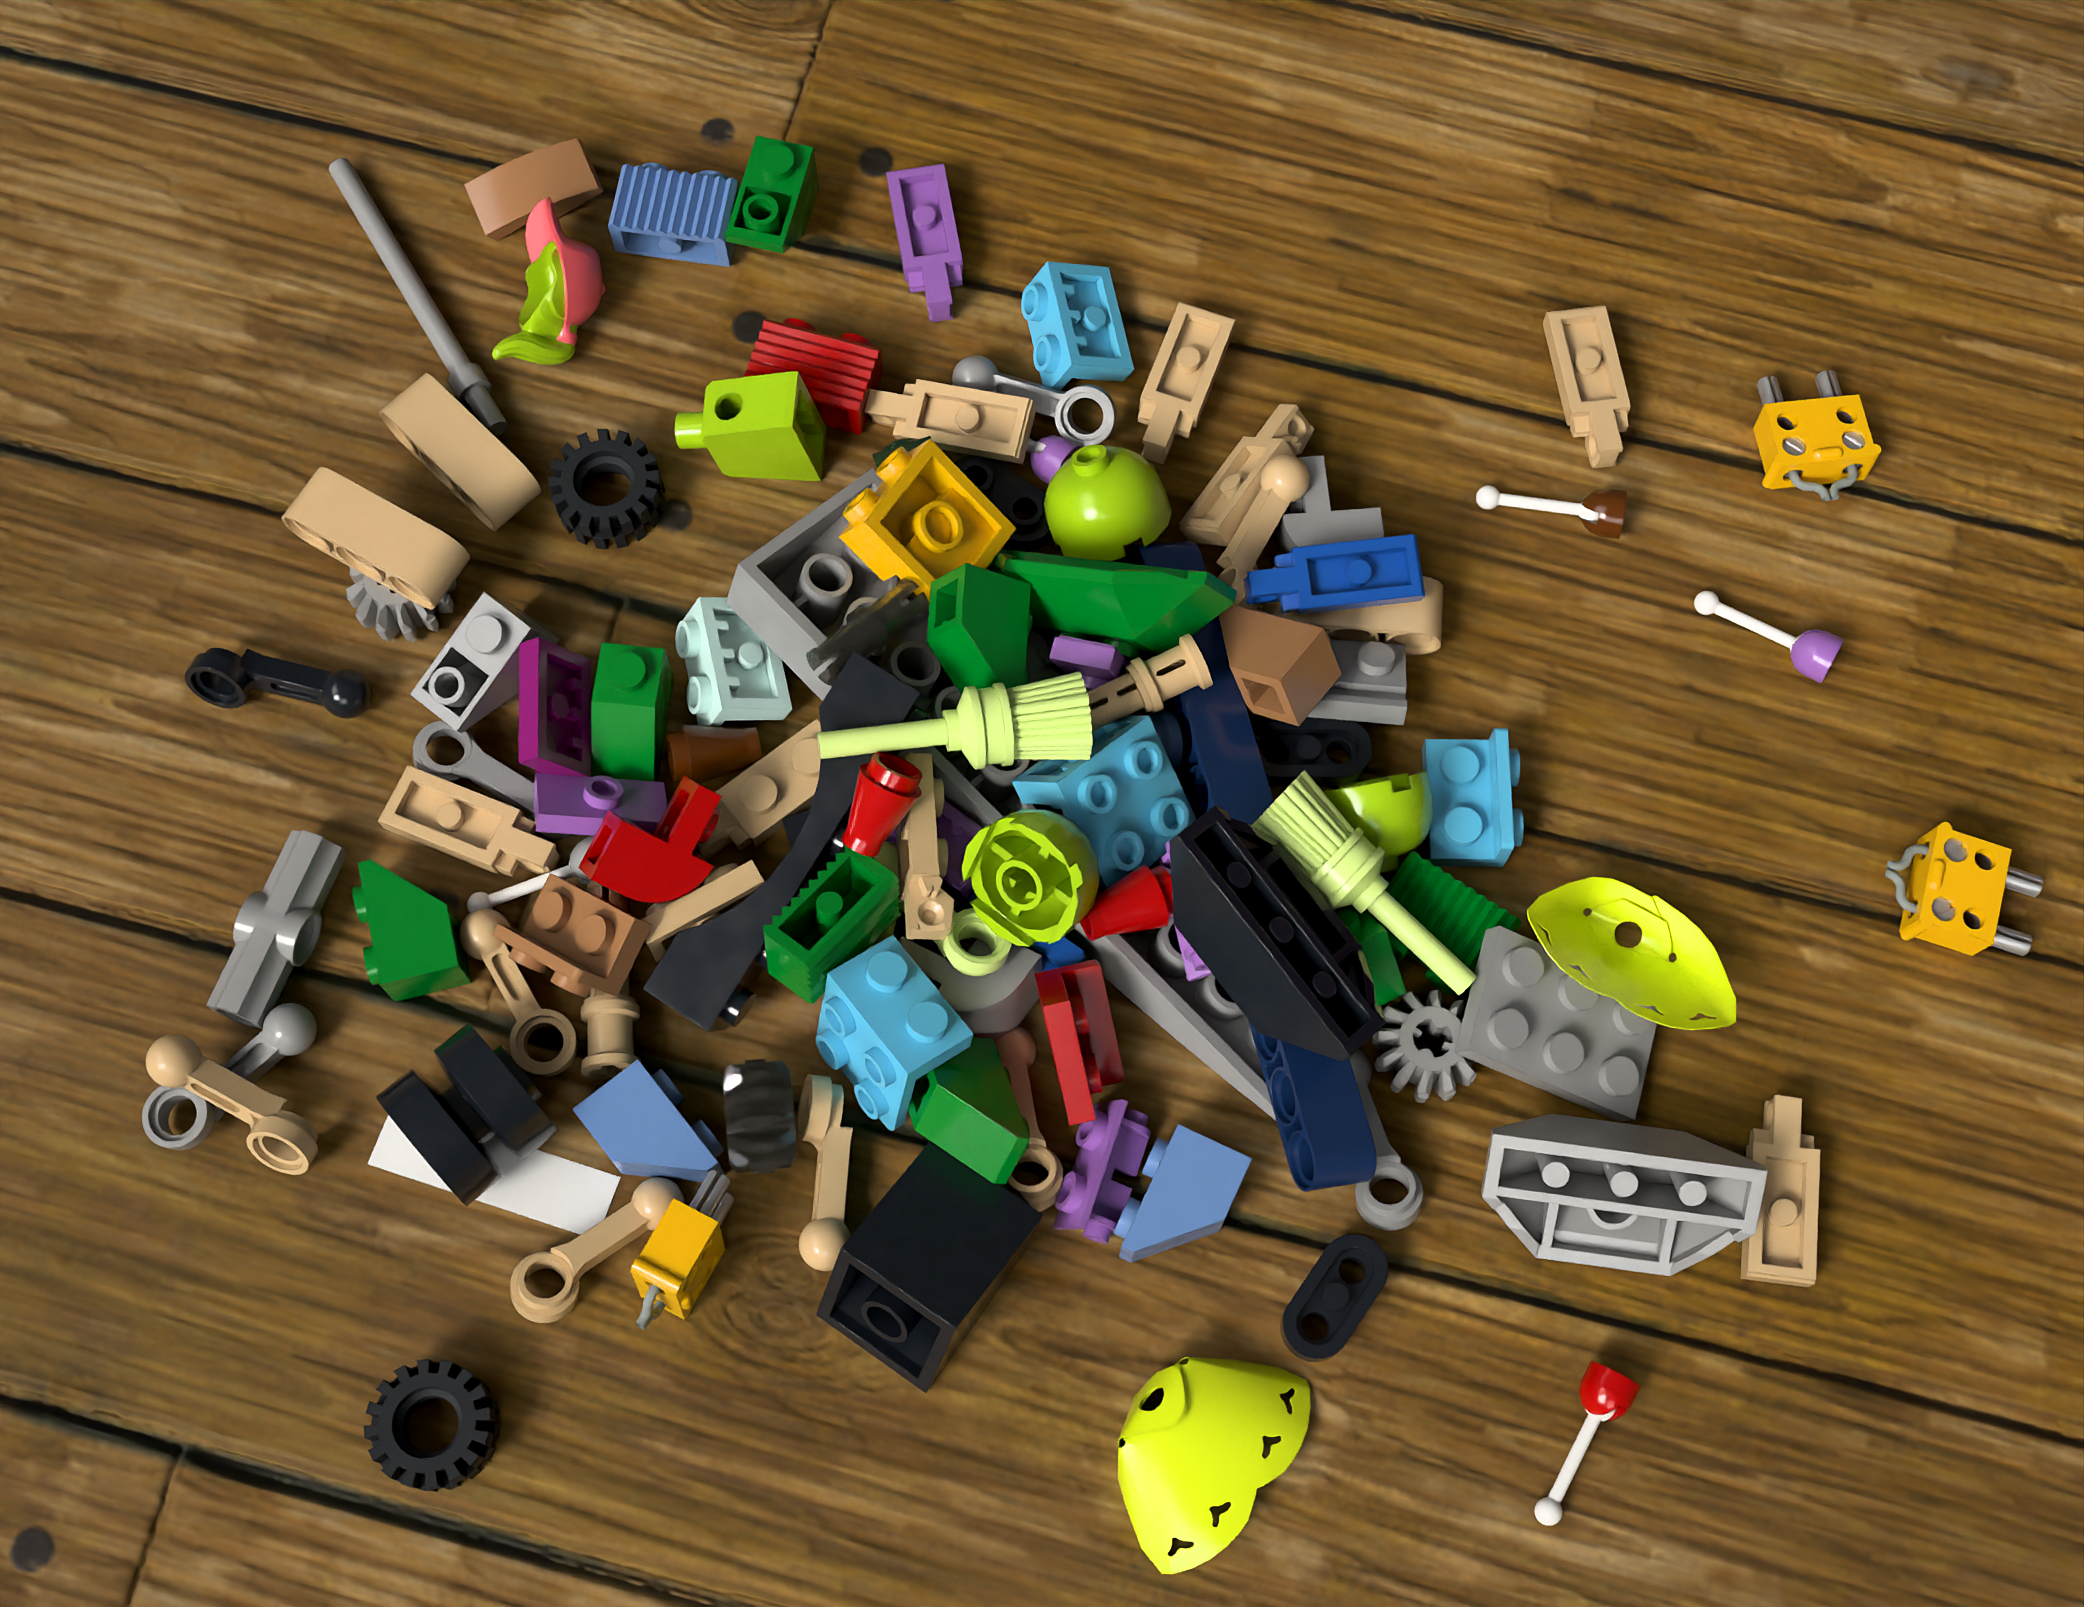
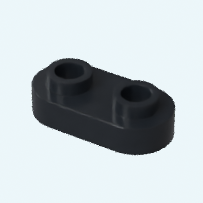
[954,455,1052,552]
[1252,718,1372,786]
[1280,1234,1388,1362]

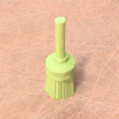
[817,672,1093,770]
[1252,770,1477,995]

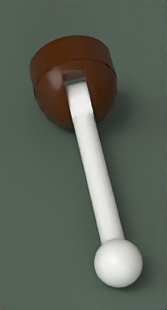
[1476,485,1627,539]

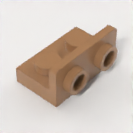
[492,873,652,998]

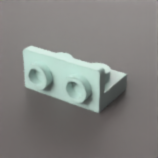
[675,597,792,727]

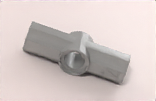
[206,830,347,1029]

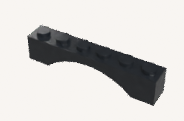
[643,651,932,1032]

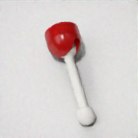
[1534,1361,1641,1526]

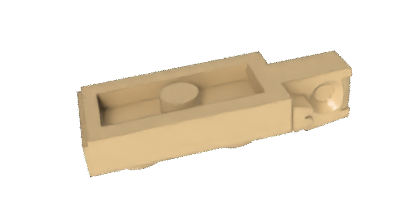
[1137,302,1236,465]
[1543,305,1631,469]
[864,379,1037,464]
[1179,404,1314,546]
[695,719,821,861]
[896,753,954,940]
[378,766,562,877]
[1741,1095,1821,1287]

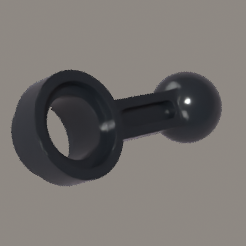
[185,648,373,719]

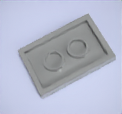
[1454,926,1659,1122]

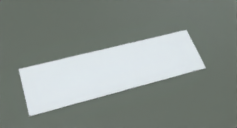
[368,1115,621,1235]

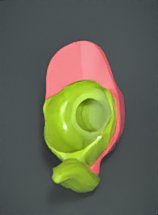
[492,197,605,365]

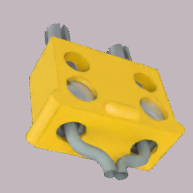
[1753,370,1882,501]
[1885,822,2043,956]
[631,1170,734,1330]

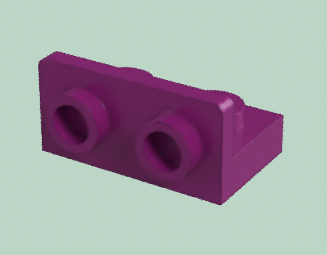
[518,637,591,777]

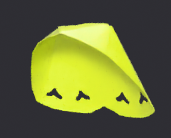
[1527,876,1737,1030]
[1118,1357,1311,1574]

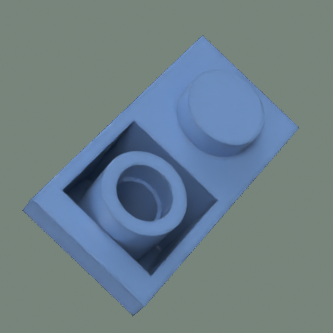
[572,1059,725,1182]
[1113,1124,1252,1263]

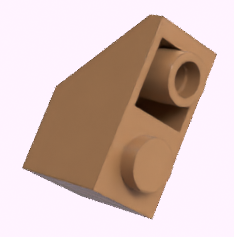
[1219,605,1342,726]

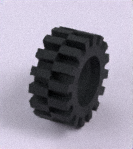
[548,429,665,549]
[364,1359,501,1492]

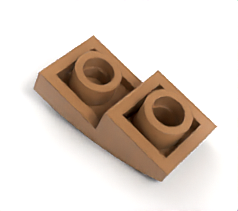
[464,138,604,241]

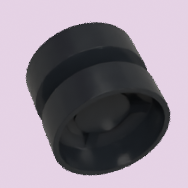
[376,1022,559,1206]

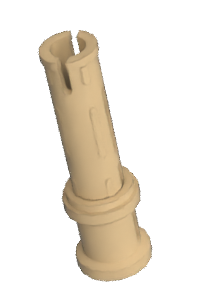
[1033,633,1213,761]
[580,881,641,1080]

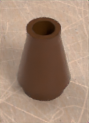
[666,724,762,783]

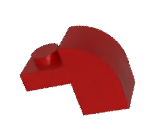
[578,775,722,903]

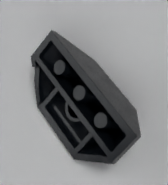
[1169,805,1386,1062]

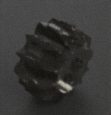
[722,1058,797,1175]

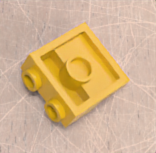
[839,439,1016,607]

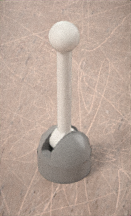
[467,836,594,913]

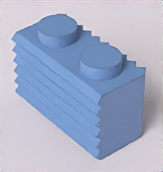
[608,163,740,267]

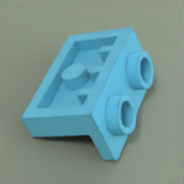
[1021,261,1134,391]
[1422,728,1524,867]

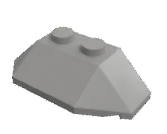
[1481,1114,1768,1276]

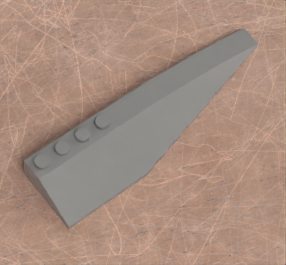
[726,468,1276,1120]

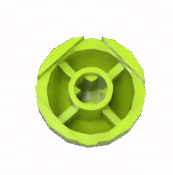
[1044,444,1172,561]
[1324,771,1433,872]
[962,809,1100,947]

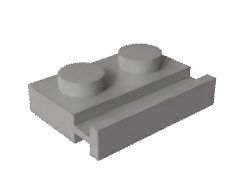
[1307,639,1407,725]

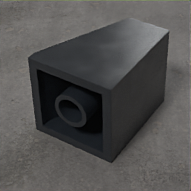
[816,1141,1043,1393]

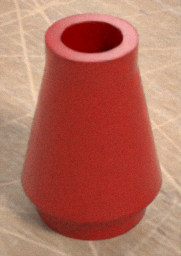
[842,752,922,857]
[1080,865,1173,941]

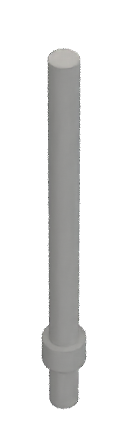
[329,158,508,437]

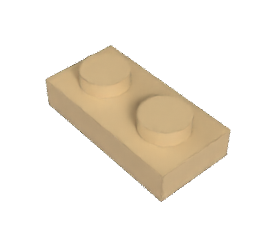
[642,860,764,962]

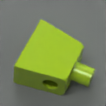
[675,371,827,481]

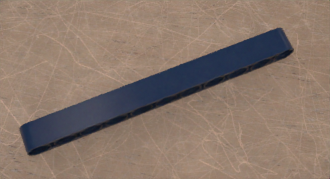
[1125,541,1377,1192]

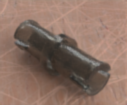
[806,578,929,686]

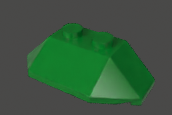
[992,548,1237,662]

